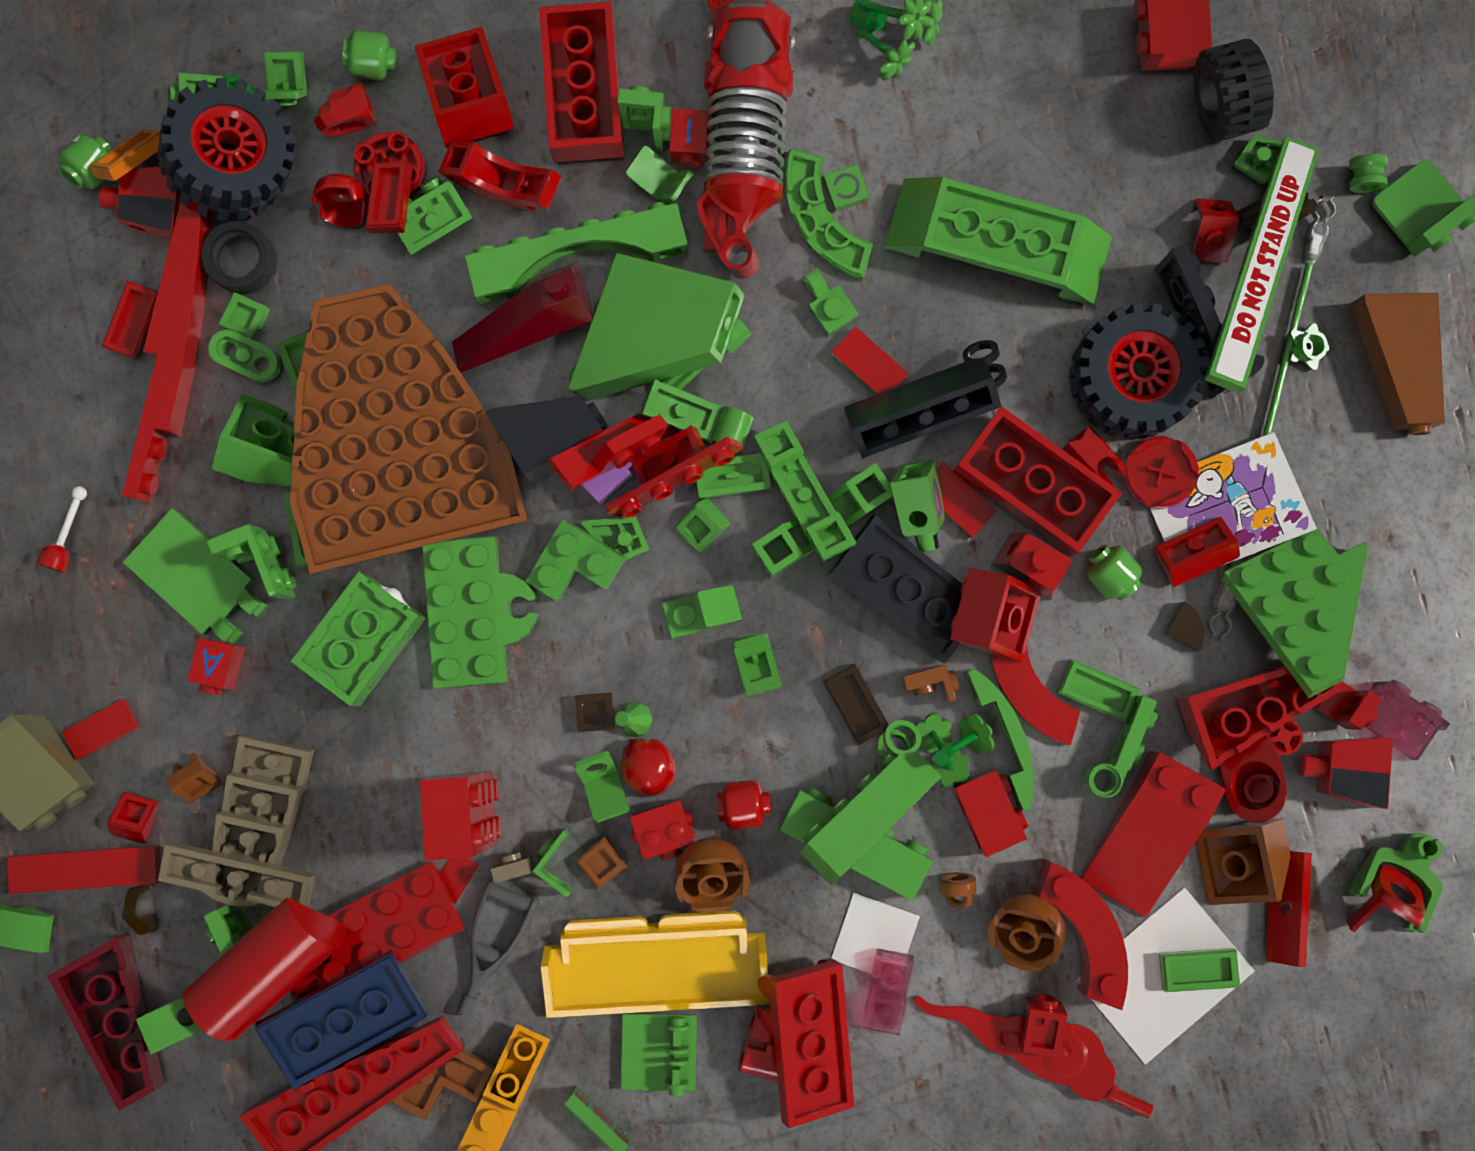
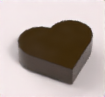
[122,885,158,935]

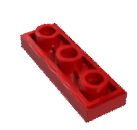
[1266,850,1312,967]

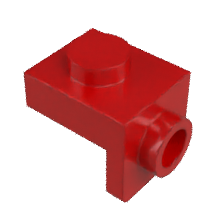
[1316,681,1382,730]

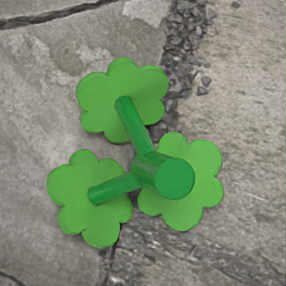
[912,713,994,788]

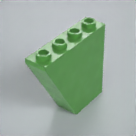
[568,253,745,401]

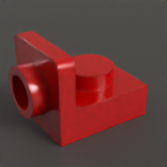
[1020,994,1068,1058]

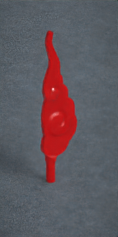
[913,995,1153,1119]

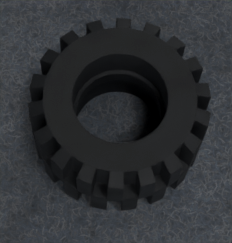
[1194,38,1274,141]

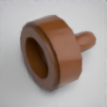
[939,872,977,910]

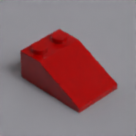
[414,27,514,148]

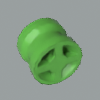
[1349,154,1388,193]

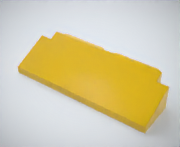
[541,911,769,1018]

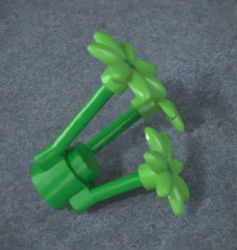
[850,0,943,81]

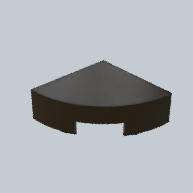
[1165,601,1204,651]

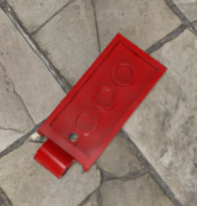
[290,861,466,1001]

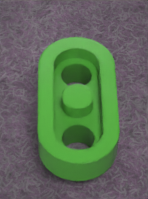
[208,330,281,383]

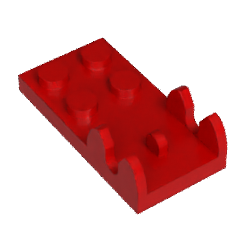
[757,958,855,1128]

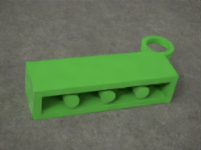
[800,720,942,886]

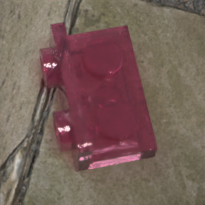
[1366,680,1450,760]

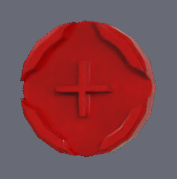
[1124,436,1199,509]

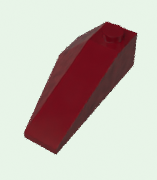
[452,262,594,373]

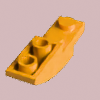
[457,1023,550,1151]

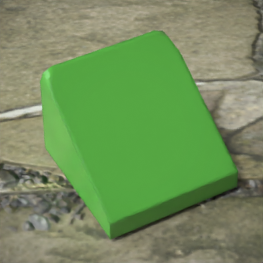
[674,499,730,553]

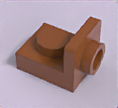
[900,665,960,703]

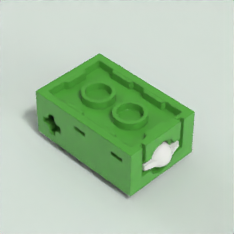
[290,572,426,706]

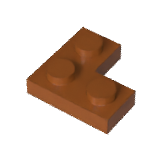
[392,1049,496,1120]

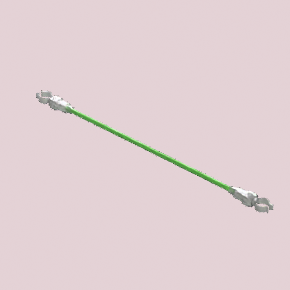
[1207,194,1336,641]

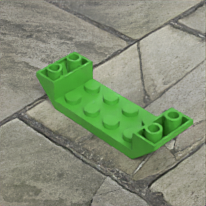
[884,177,1112,306]

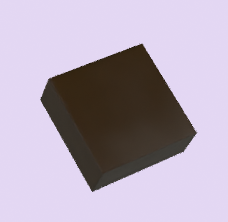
[575,692,616,732]

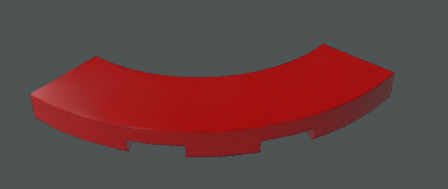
[989,647,1081,746]

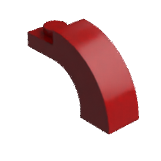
[438,139,562,212]

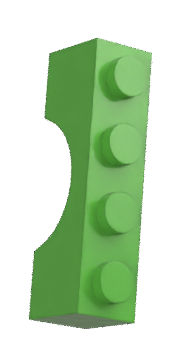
[752,463,894,578]

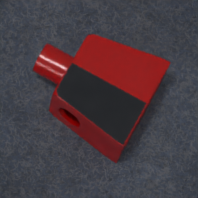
[99,166,181,240]
[991,532,1072,600]
[1298,737,1393,809]

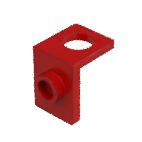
[1192,198,1239,264]

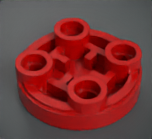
[353,131,426,199]

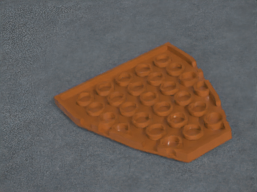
[290,284,527,574]

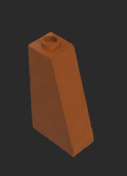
[1352,293,1445,435]

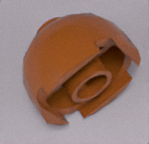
[674,838,750,913]
[987,893,1066,971]

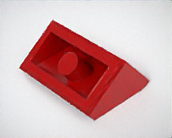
[1154,516,1240,587]

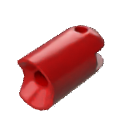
[1063,425,1126,486]

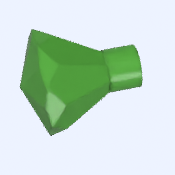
[615,701,652,738]

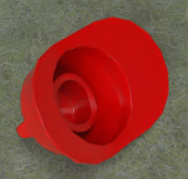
[1221,737,1287,823]

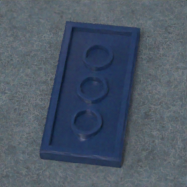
[254,950,429,1089]

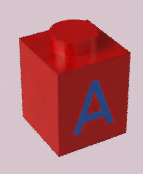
[187,638,245,695]

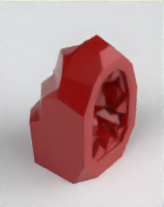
[314,83,376,137]

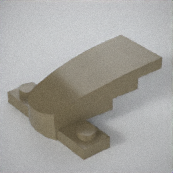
[158,734,316,907]

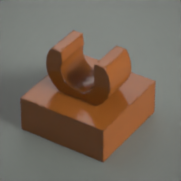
[166,753,222,804]

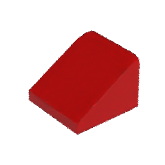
[107,791,159,844]

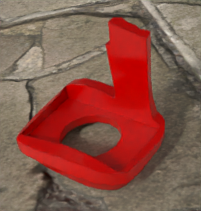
[1346,865,1426,933]

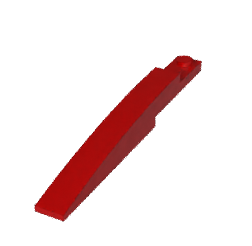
[122,152,214,504]

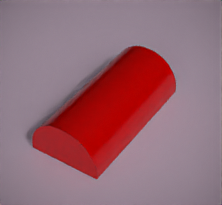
[182,897,347,1042]

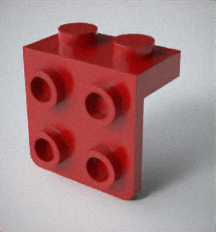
[1134,0,1212,71]

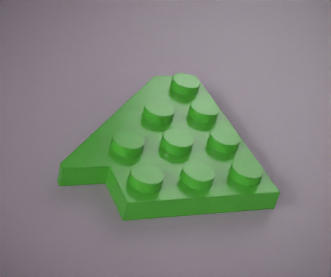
[1222,526,1368,698]

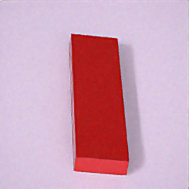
[7,845,161,894]

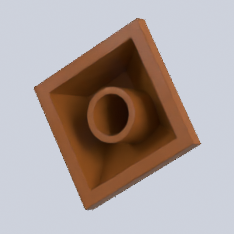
[1197,818,1291,905]

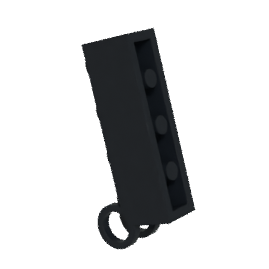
[844,340,1007,458]

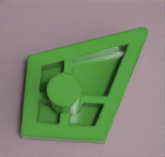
[1233,134,1282,185]
[581,516,650,561]

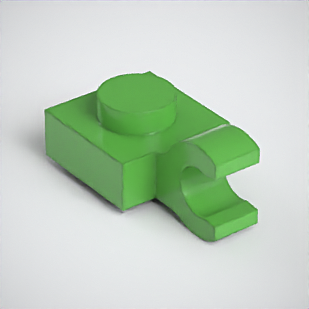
[803,268,859,336]

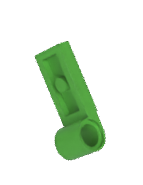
[639,379,754,452]
[1081,695,1158,798]

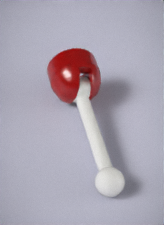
[36,486,87,573]

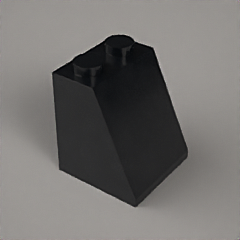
[485,396,608,485]

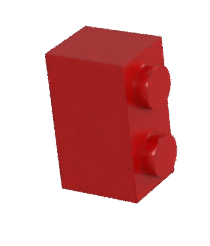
[951,769,1028,857]

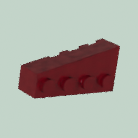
[47,934,164,1111]

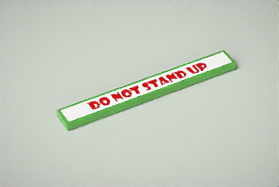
[1205,136,1320,394]

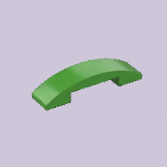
[754,420,856,561]
[963,669,1034,811]

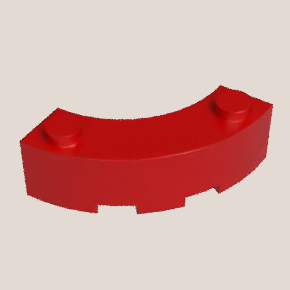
[1032,859,1128,1010]

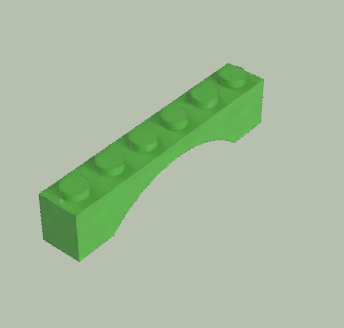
[465,202,689,306]

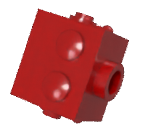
[630,799,696,861]

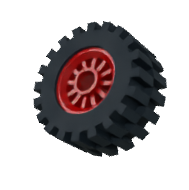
[158,78,296,221]
[1069,302,1210,440]

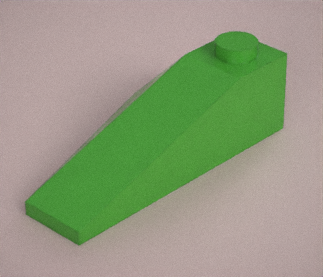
[212,394,294,486]

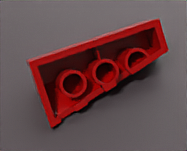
[1177,665,1343,770]

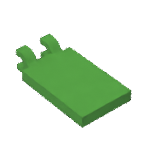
[123,508,268,644]

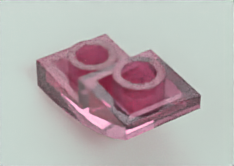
[863,948,914,1035]

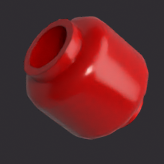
[717,780,771,830]

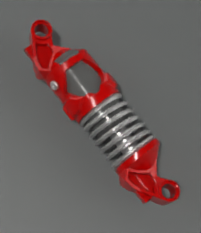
[696,0,795,279]

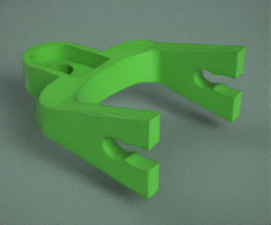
[1345,833,1443,933]

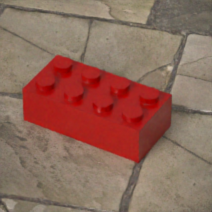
[539,1,625,162]
[953,407,1122,557]
[420,771,502,861]

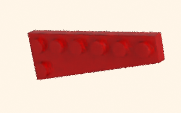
[239,1016,465,1151]

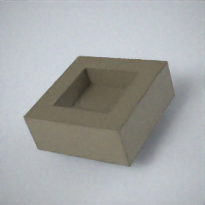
[491,852,535,884]

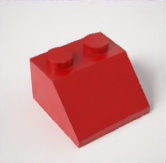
[950,567,1041,662]

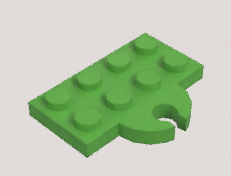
[423,536,539,689]

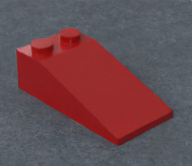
[1081,751,1226,917]

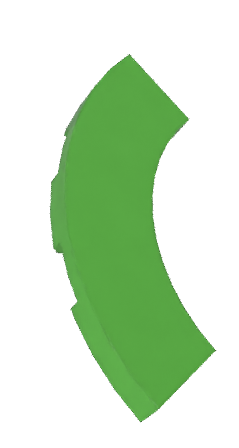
[785,148,873,281]

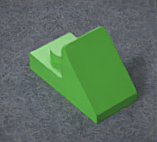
[662,585,742,639]

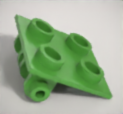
[621,1013,697,1096]

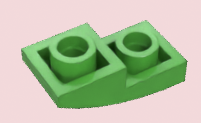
[0,903,54,953]

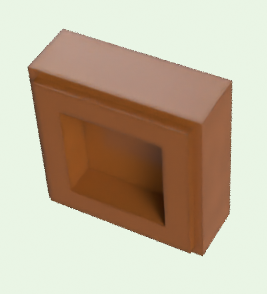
[576,836,628,890]

